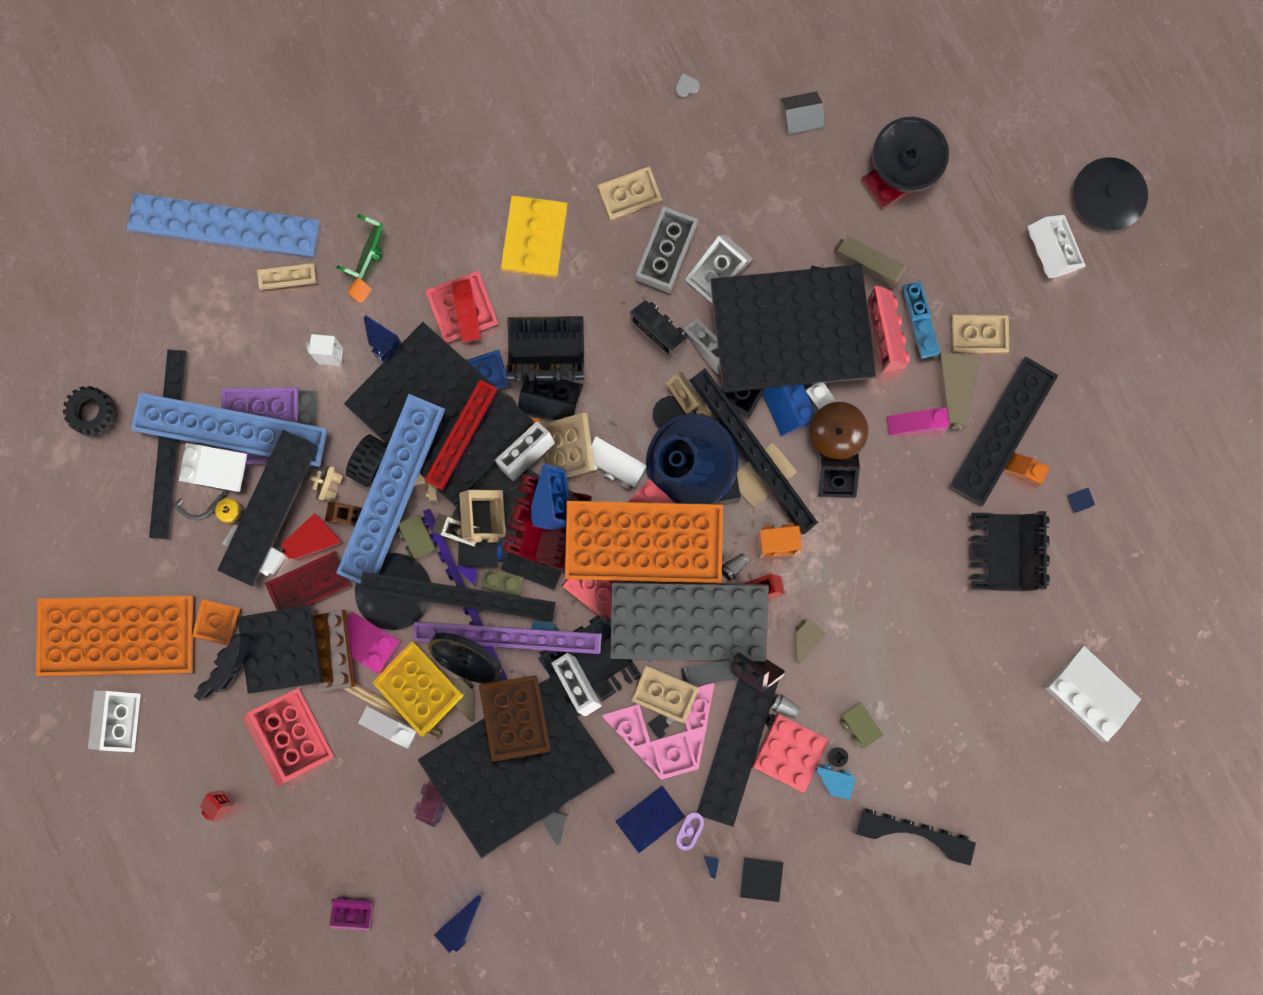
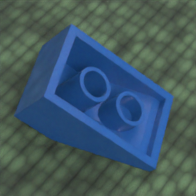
[531,464,569,531]

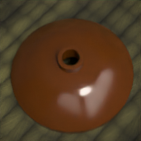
[810,402,868,459]

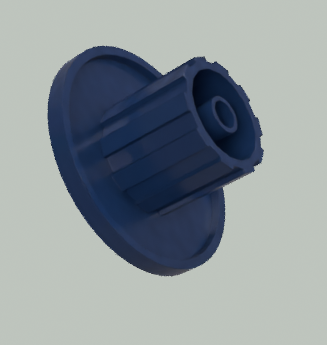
[646,414,739,505]

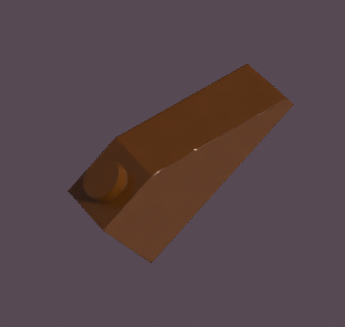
[325,502,362,527]

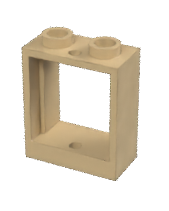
[459,490,506,543]

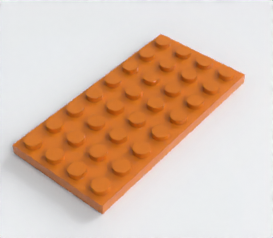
[565,501,723,583]
[36,595,194,676]

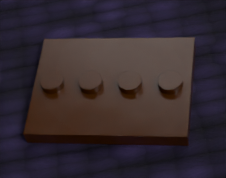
[479,675,551,762]

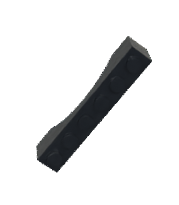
[854,808,976,866]

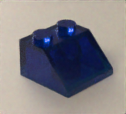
[364,315,402,361]

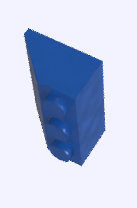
[763,385,816,437]

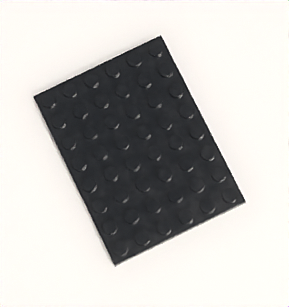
[710,264,876,393]
[344,322,534,506]
[418,677,615,860]

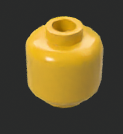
[215,498,242,524]

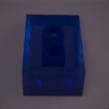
[615,785,685,853]
[434,891,485,953]

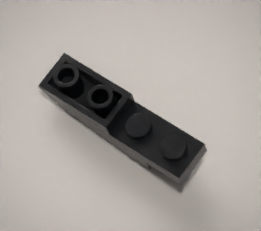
[194,633,250,701]

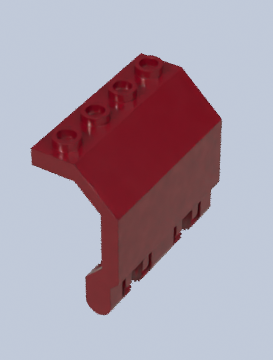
[501,474,592,570]

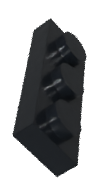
[501,552,562,590]

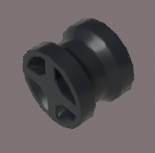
[827,747,849,767]

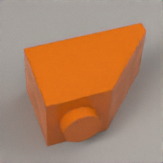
[1004,453,1050,487]

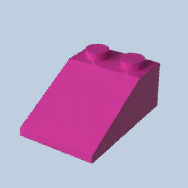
[347,612,401,674]

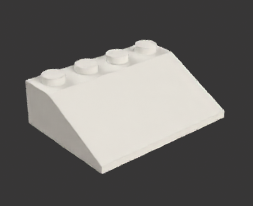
[1045,646,1141,742]

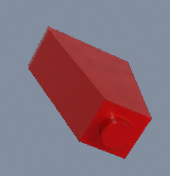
[280,513,343,560]

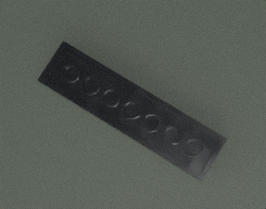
[949,356,1059,506]
[217,430,319,587]
[697,678,779,827]

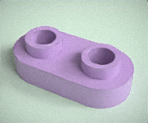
[676,812,704,850]

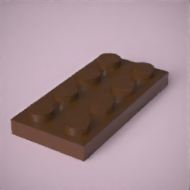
[314,610,356,693]

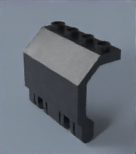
[506,316,584,381]
[971,511,1050,592]
[538,615,641,717]

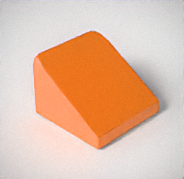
[347,277,371,304]

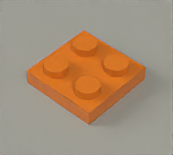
[192,599,241,645]

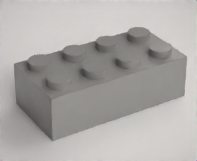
[635,206,698,294]

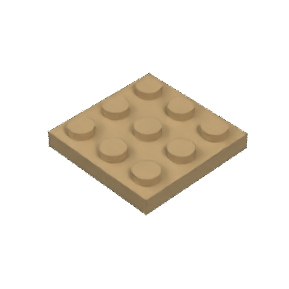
[542,413,595,478]

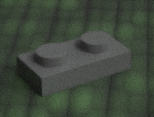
[298,391,317,427]

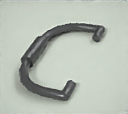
[174,489,229,520]

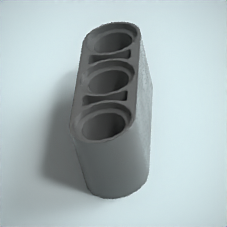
[681,659,738,686]

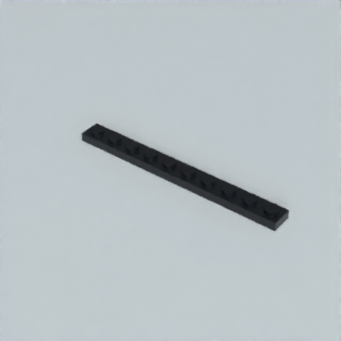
[149,349,188,540]
[689,368,818,535]
[359,572,556,622]

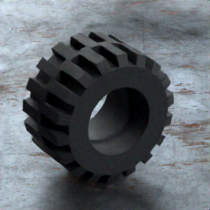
[63,386,117,437]
[346,434,388,487]

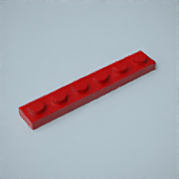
[424,380,498,490]

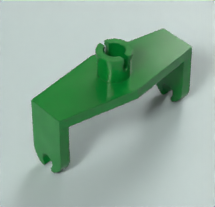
[336,214,383,279]

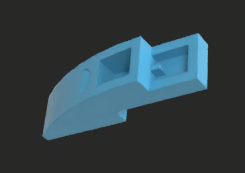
[902,281,941,359]

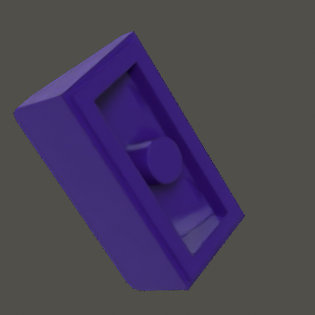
[457,565,480,587]

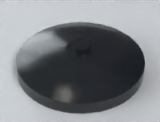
[872,117,949,193]
[1071,157,1148,232]
[355,553,431,630]
[428,632,503,684]

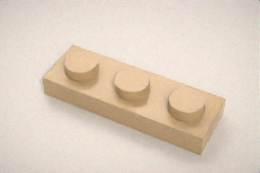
[257,263,317,290]

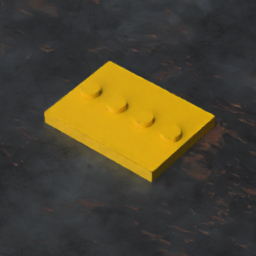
[501,195,568,277]
[372,641,464,737]

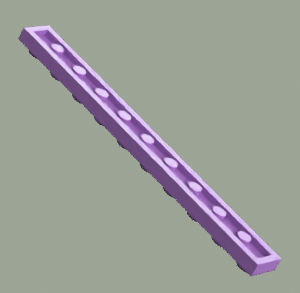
[413,621,601,654]

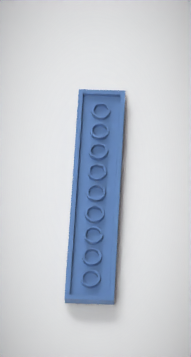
[127,193,320,258]
[131,393,328,467]
[336,394,445,584]

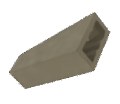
[835,235,908,291]
[938,351,979,430]

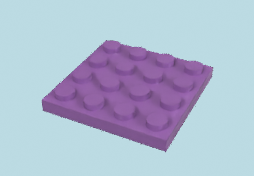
[221,387,299,465]

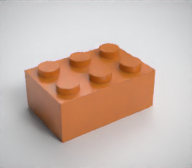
[756,523,802,559]

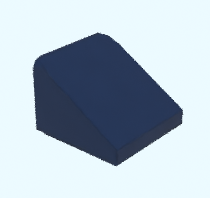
[1067,488,1095,513]
[703,855,719,879]

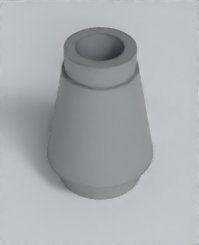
[722,553,749,581]
[770,694,801,718]

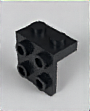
[732,653,785,693]

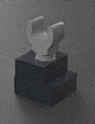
[647,714,677,739]

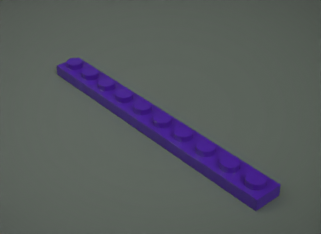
[421,508,508,681]

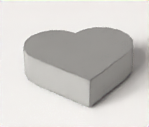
[676,73,700,98]

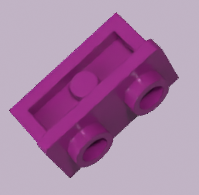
[329,897,373,931]

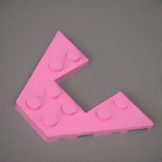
[602,683,715,780]

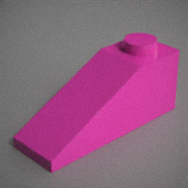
[887,408,949,435]

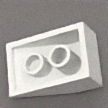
[685,234,753,304]
[179,443,247,492]

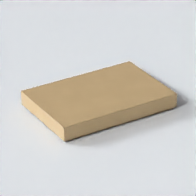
[597,166,663,221]
[951,315,1009,353]
[737,443,797,508]
[631,665,700,724]

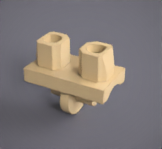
[309,466,343,501]

